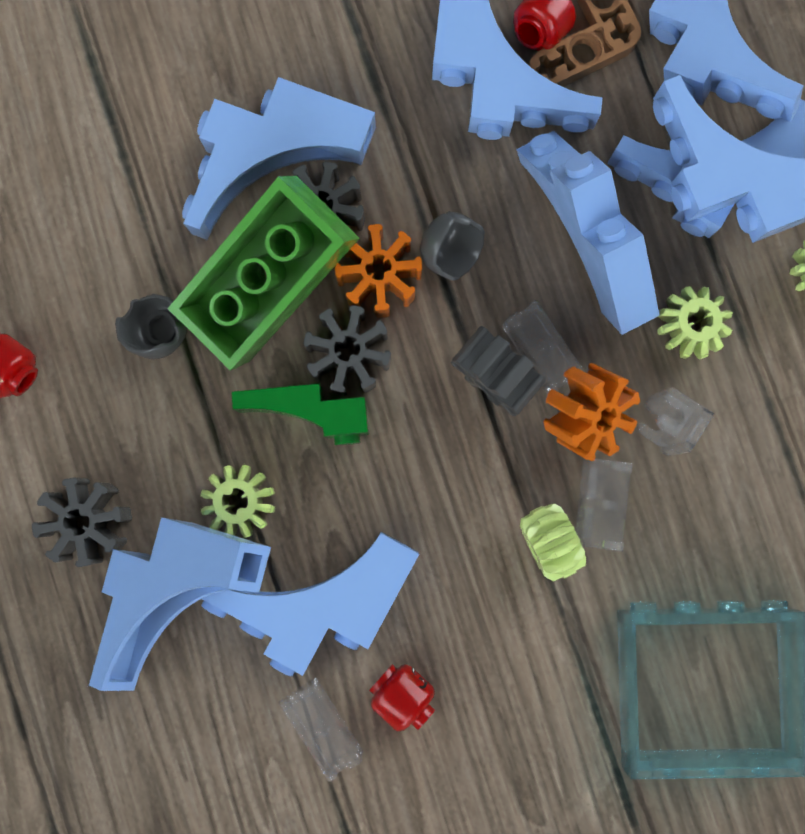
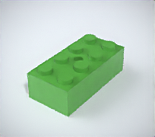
[167,176,360,371]

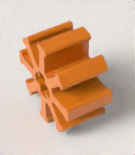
[335,224,422,318]
[543,363,640,461]

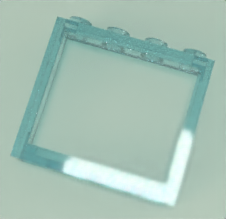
[617,600,805,779]

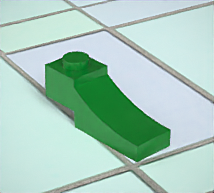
[231,384,369,446]

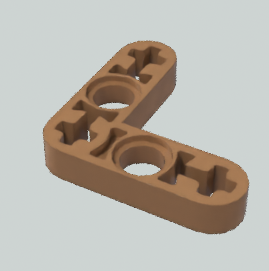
[529,0,641,87]

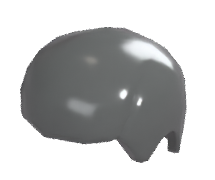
[419,211,485,281]
[115,294,187,360]

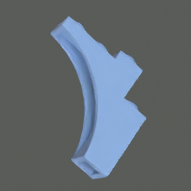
[432,0,603,140]
[649,0,804,122]
[653,75,805,243]
[182,77,376,240]
[607,99,805,238]
[517,130,660,335]
[89,517,271,691]
[201,532,419,676]

